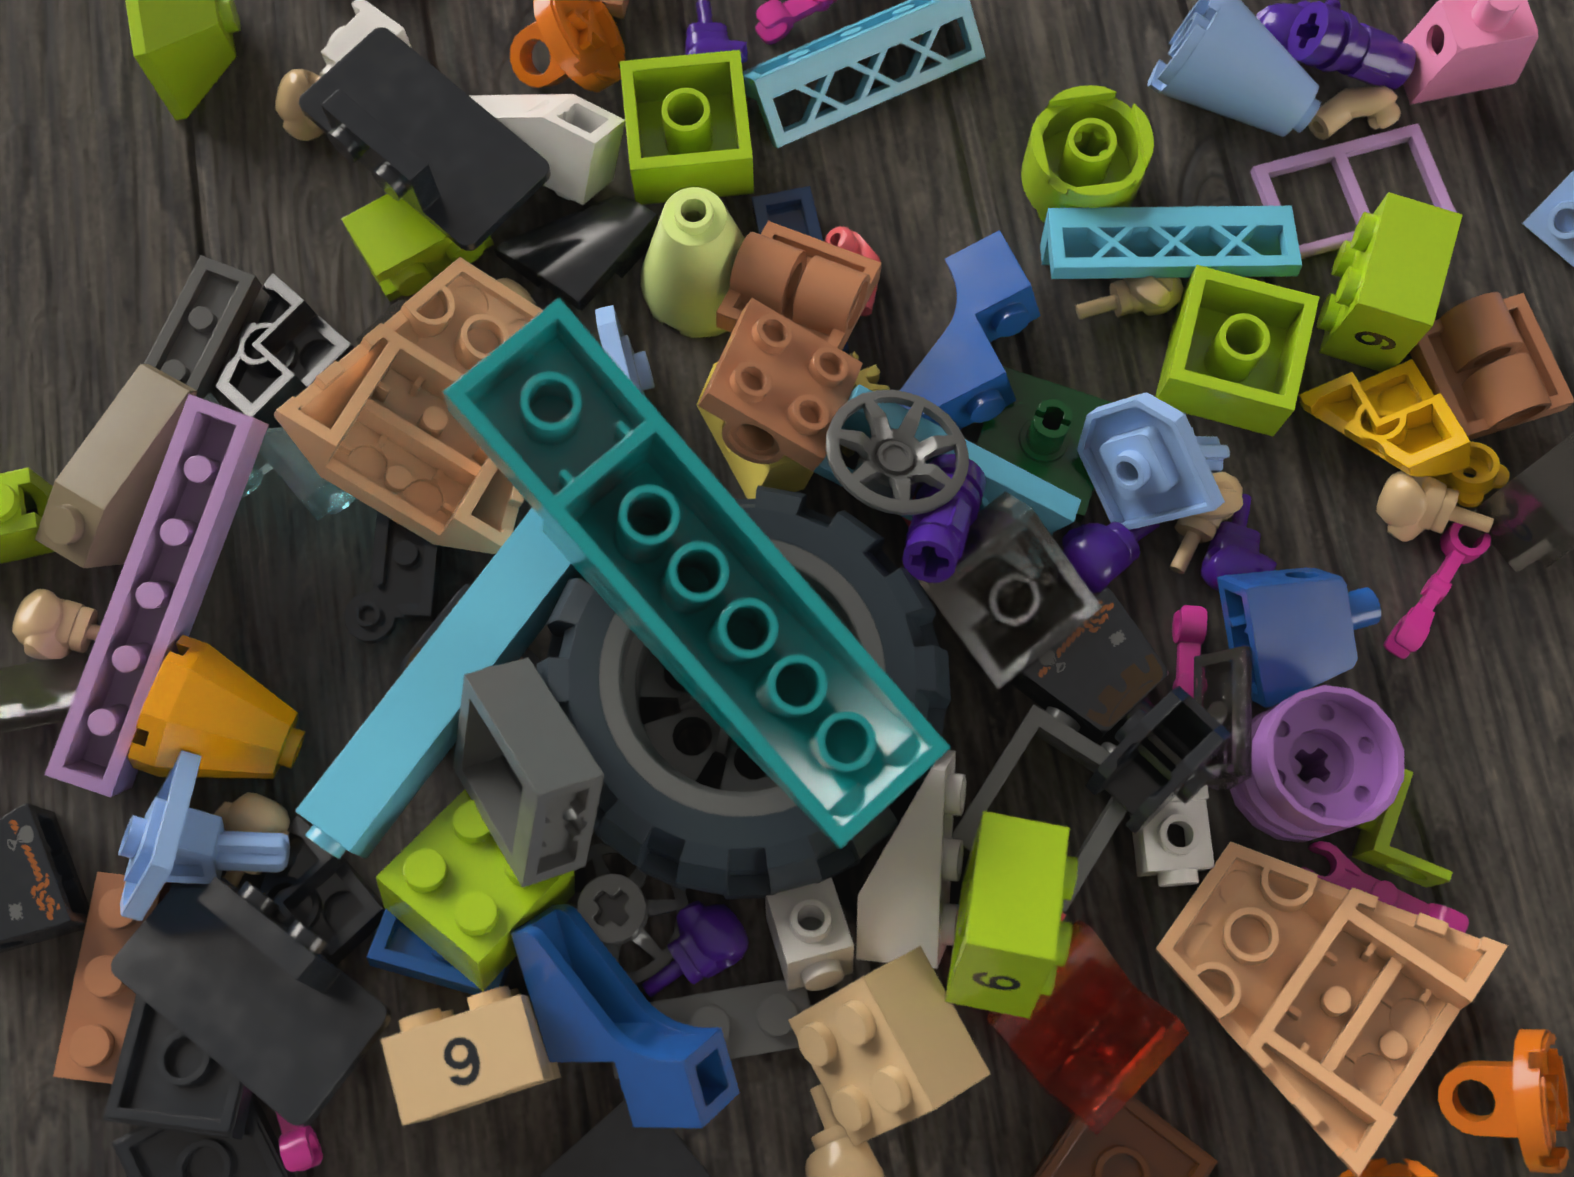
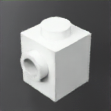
[765,877,854,991]

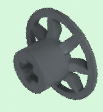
[826,390,969,515]
[566,843,688,984]

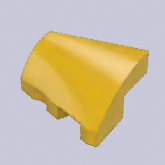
[1299,359,1471,477]

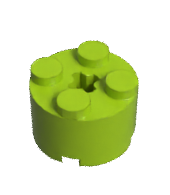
[1021,85,1154,224]

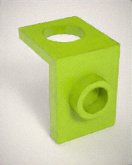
[1352,769,1453,887]

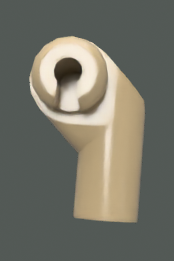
[1308,86,1401,140]

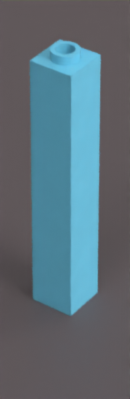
[295,507,582,859]

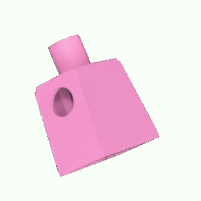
[1403,0,1538,105]

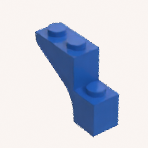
[898,230,1041,429]
[511,904,740,1128]

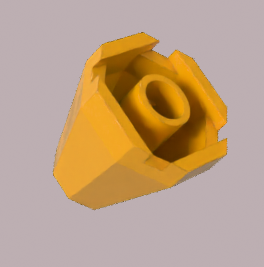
[128,634,306,779]

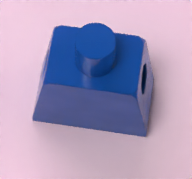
[1217,567,1381,708]

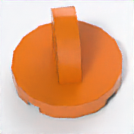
[510,0,625,93]
[1438,1029,1570,1174]

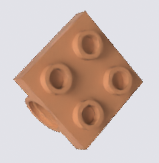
[716,221,882,350]
[1410,292,1574,440]
[698,298,863,471]

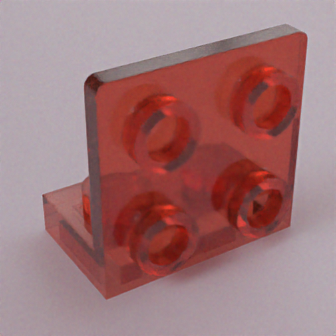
[987,920,1189,1135]

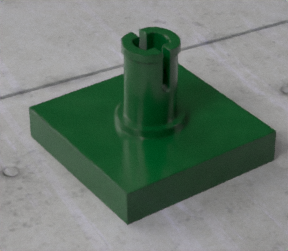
[976,366,1112,523]

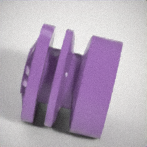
[1226,685,1404,843]

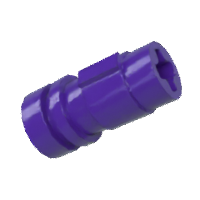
[1288,1,1416,90]
[902,454,987,583]

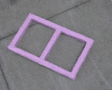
[1250,123,1457,259]

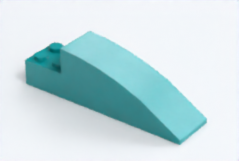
[443,298,950,848]

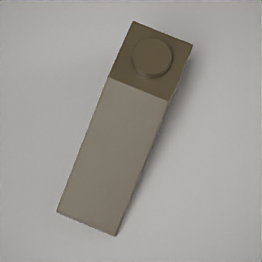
[35,364,198,569]

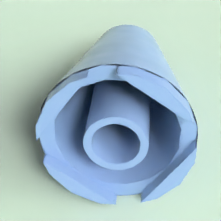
[1148,0,1321,137]

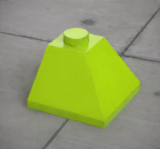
[125,0,241,121]

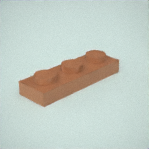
[53,872,171,1084]

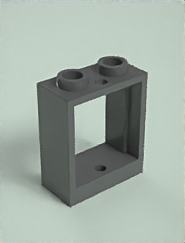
[453,658,604,888]
[952,705,1127,913]

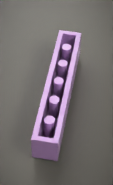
[45,394,269,798]

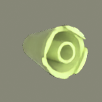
[641,187,745,338]

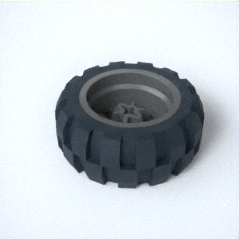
[537,485,951,899]

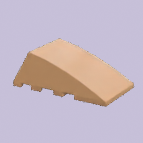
[274,257,543,554]
[1155,841,1508,1177]

